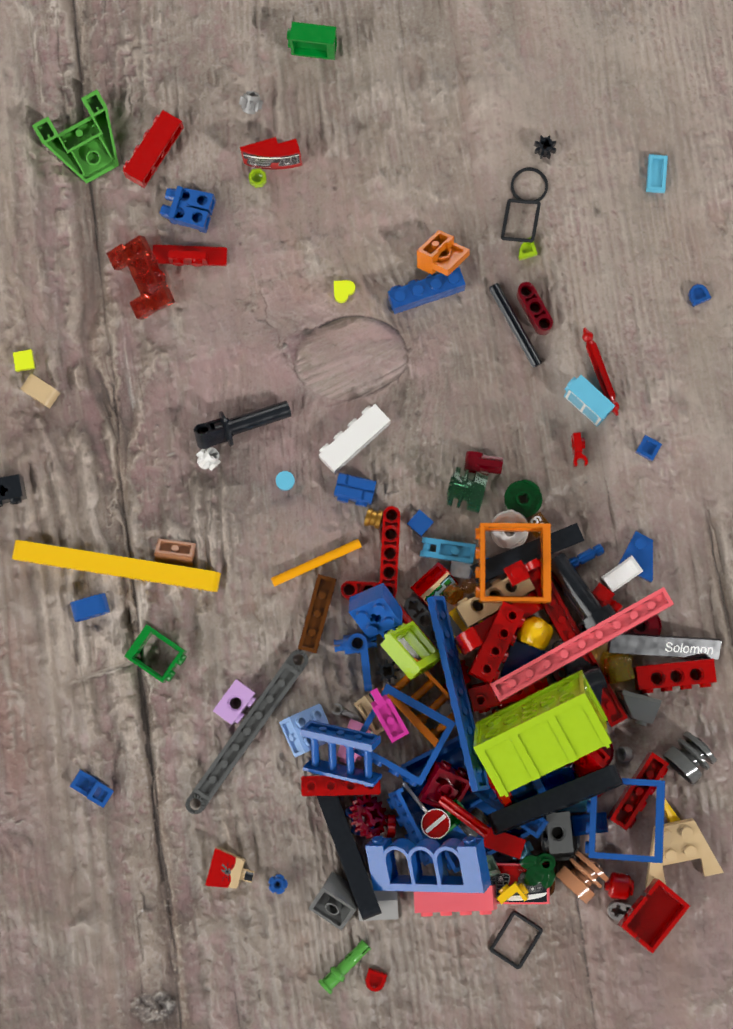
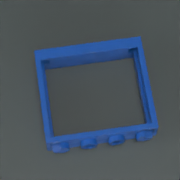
[354,683,455,787]
[585,778,665,863]

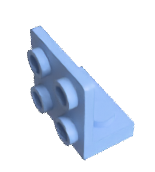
[279,704,329,758]

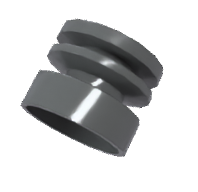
[663,731,717,785]

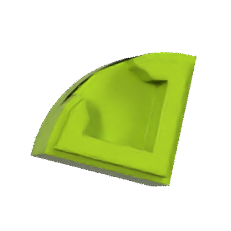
[518,237,538,261]

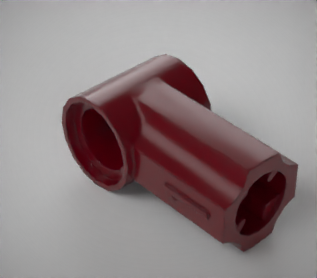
[464,451,503,474]

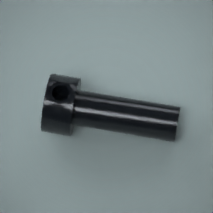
[551,553,616,632]

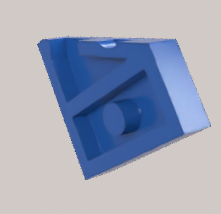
[617,531,653,583]

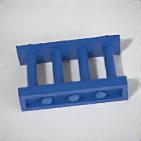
[300,720,382,787]

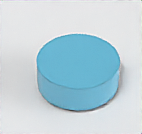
[276,471,295,491]

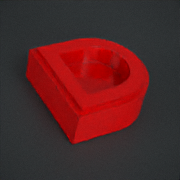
[365,968,388,992]

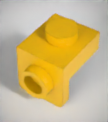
[497,881,529,905]

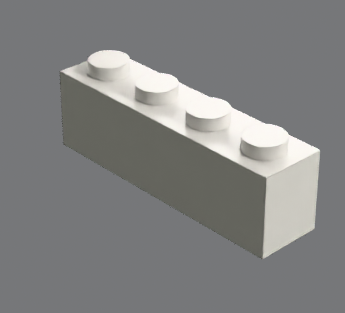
[319,404,391,474]

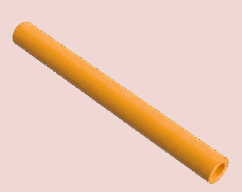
[271,539,362,587]

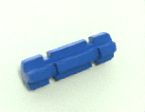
[569,544,604,568]

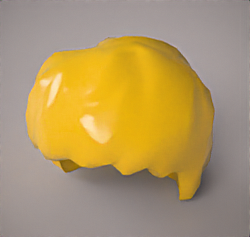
[517,616,553,650]

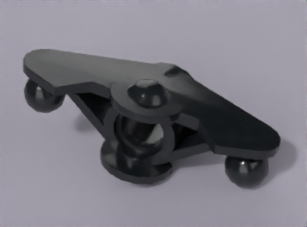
[551,640,607,705]

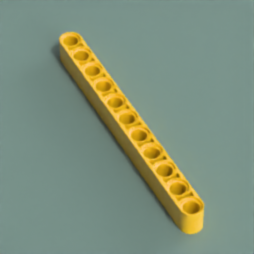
[12,540,221,592]

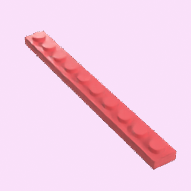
[490,587,674,702]

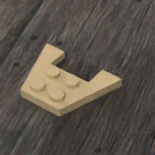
[645,818,724,888]

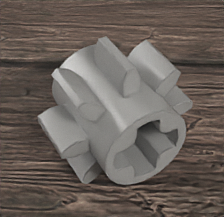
[239,91,263,114]

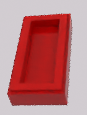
[484,827,526,859]

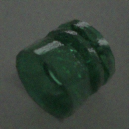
[447,466,488,513]

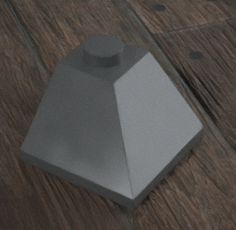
[616,690,662,726]
[308,871,358,931]

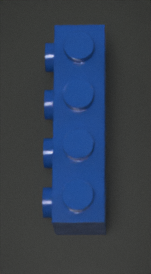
[388,267,466,314]

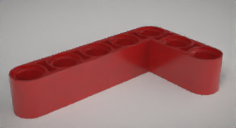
[341,506,400,600]
[455,591,544,656]

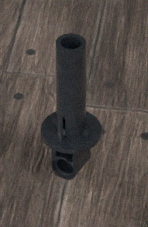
[194,401,291,449]

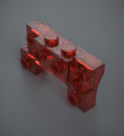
[107,235,175,320]

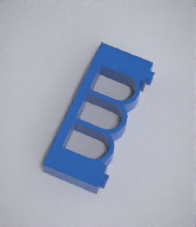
[365,836,491,893]

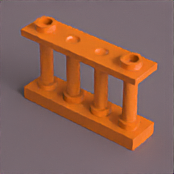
[381,658,455,747]

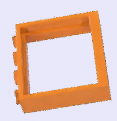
[475,523,551,603]

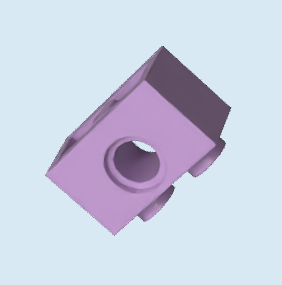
[213,679,256,725]

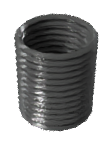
[458,807,489,838]

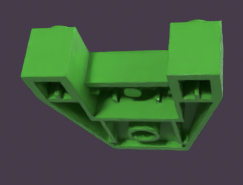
[32,90,119,183]

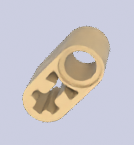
[20,373,60,409]

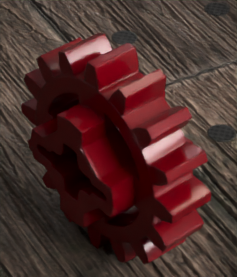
[349,795,388,839]

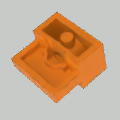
[417,230,470,276]

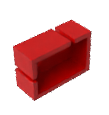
[617,878,690,954]

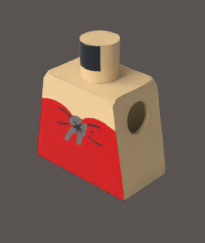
[205,847,255,888]

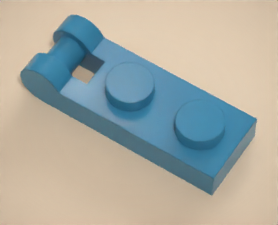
[420,537,476,564]

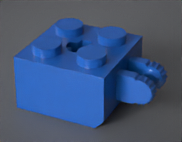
[349,583,403,640]

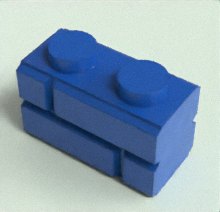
[334,473,377,508]

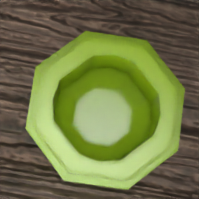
[248,168,267,188]

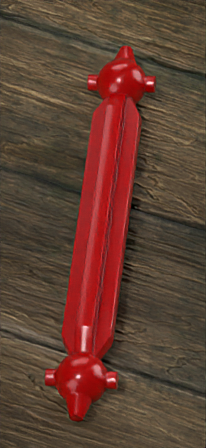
[582,327,619,416]

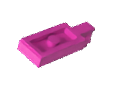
[370,688,409,743]

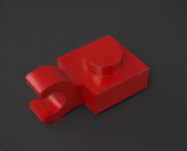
[571,432,588,467]
[503,558,540,587]
[592,582,623,613]

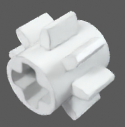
[196,447,221,471]

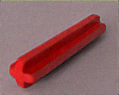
[438,795,490,838]

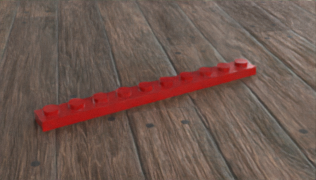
[528,559,628,727]

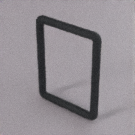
[501,199,541,243]
[490,911,543,969]

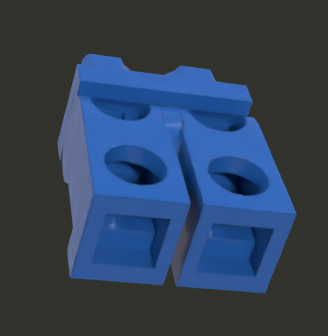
[160,186,216,233]

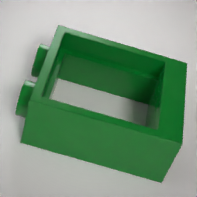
[287,22,337,60]
[124,624,187,683]

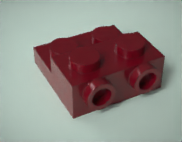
[418,760,470,810]

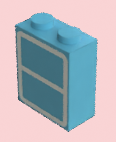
[564,375,615,427]

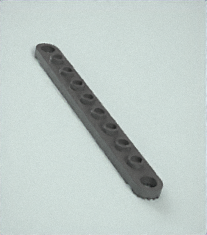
[185,650,308,814]

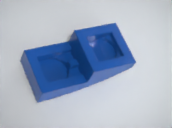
[70,769,114,808]

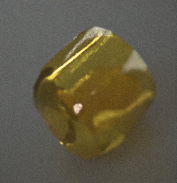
[600,649,635,684]

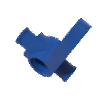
[334,633,378,692]

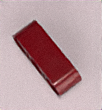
[516,282,553,336]

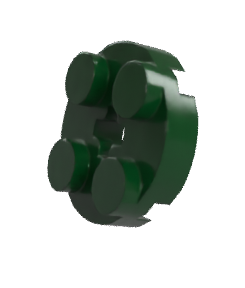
[504,480,543,518]

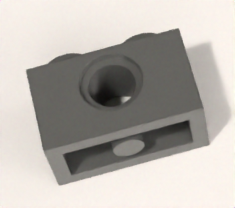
[542,811,574,854]

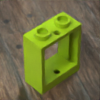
[380,621,441,681]

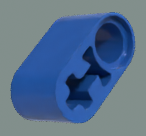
[70,593,110,622]

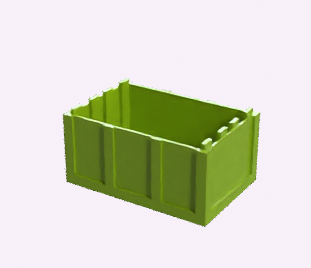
[473,670,612,797]

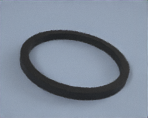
[511,167,548,201]

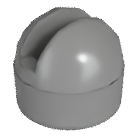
[617,747,634,763]

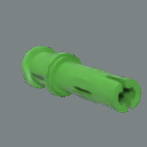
[318,940,371,994]

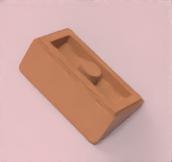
[154,538,196,566]

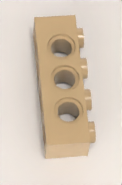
[455,577,535,628]

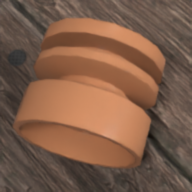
[556,850,609,904]

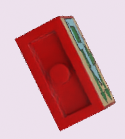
[410,562,458,607]

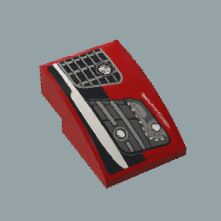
[240,137,302,170]

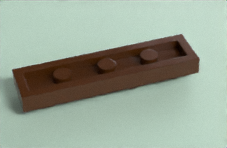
[298,574,337,654]

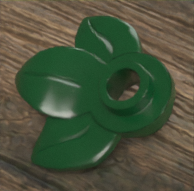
[520,852,556,889]

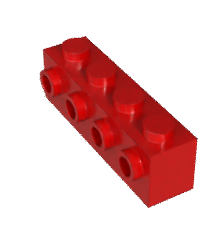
[123,110,184,189]
[468,601,526,684]
[468,677,549,713]
[607,752,669,831]

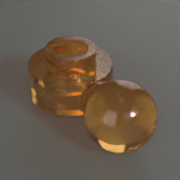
[443,579,476,605]

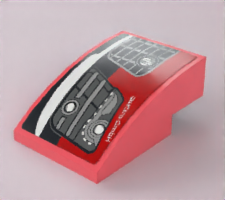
[490,862,550,904]

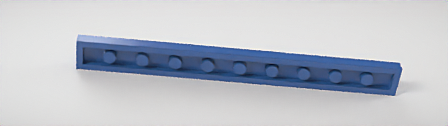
[427,596,490,792]

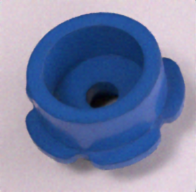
[268,874,288,894]

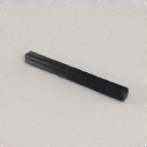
[489,283,542,368]

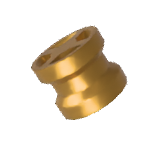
[364,507,383,529]

